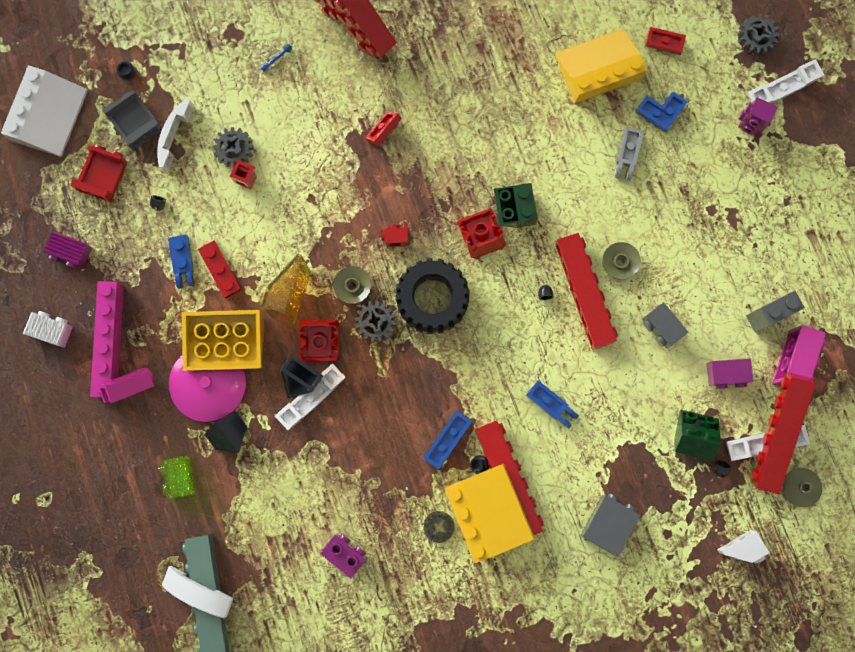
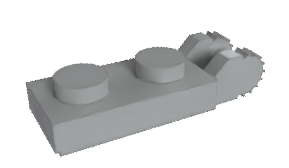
[615,127,644,181]

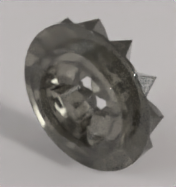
[423,511,455,543]

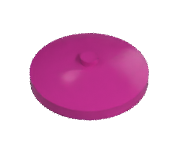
[169,355,247,422]

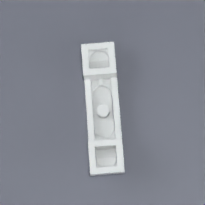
[747,59,824,103]
[157,98,194,173]
[275,363,346,430]
[726,425,810,461]
[162,566,233,618]

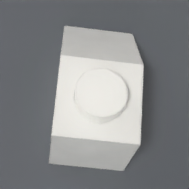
[717,530,769,564]

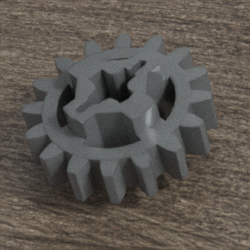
[737,14,780,55]
[212,127,254,168]
[354,301,396,343]

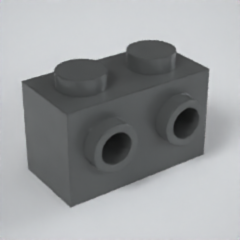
[642,302,689,349]

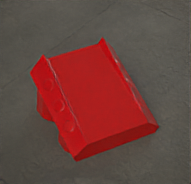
[457,208,506,259]
[299,319,339,361]

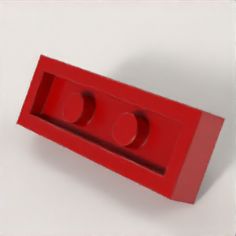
[198,240,242,299]

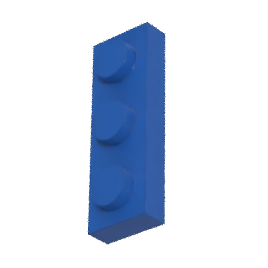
[423,410,472,469]

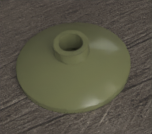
[602,242,641,280]
[333,266,371,304]
[782,468,822,507]

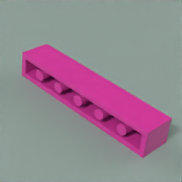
[90,281,124,399]

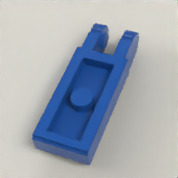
[168,234,194,289]
[525,380,579,429]

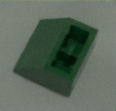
[494,183,538,228]
[674,410,721,461]

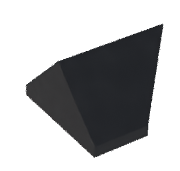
[281,354,323,398]
[204,411,247,453]

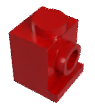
[230,160,257,190]
[381,223,409,247]

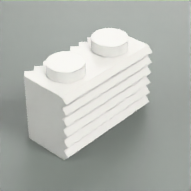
[23,311,73,348]

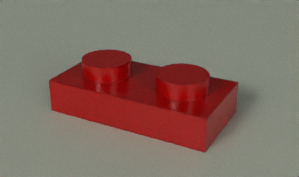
[645,27,686,55]
[365,110,402,146]

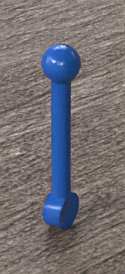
[261,44,292,72]

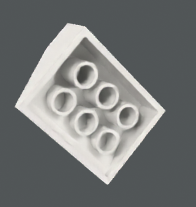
[1,65,88,157]

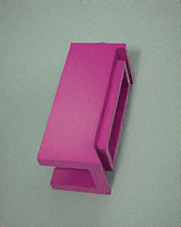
[98,368,154,403]

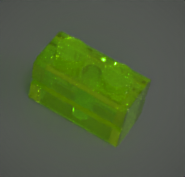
[160,455,195,499]

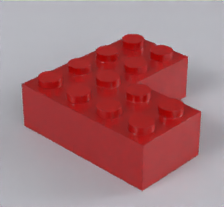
[314,0,397,58]

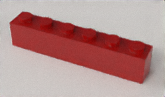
[555,233,618,350]
[751,372,816,495]
[475,420,544,535]

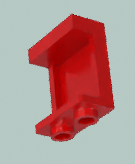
[70,144,128,203]

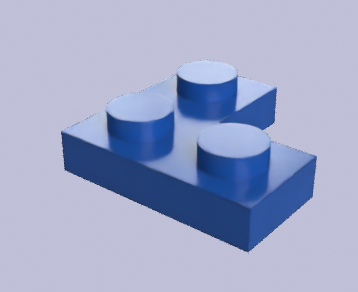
[635,91,688,133]

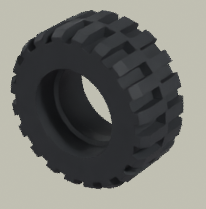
[396,258,470,334]

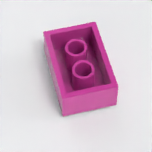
[772,325,826,386]

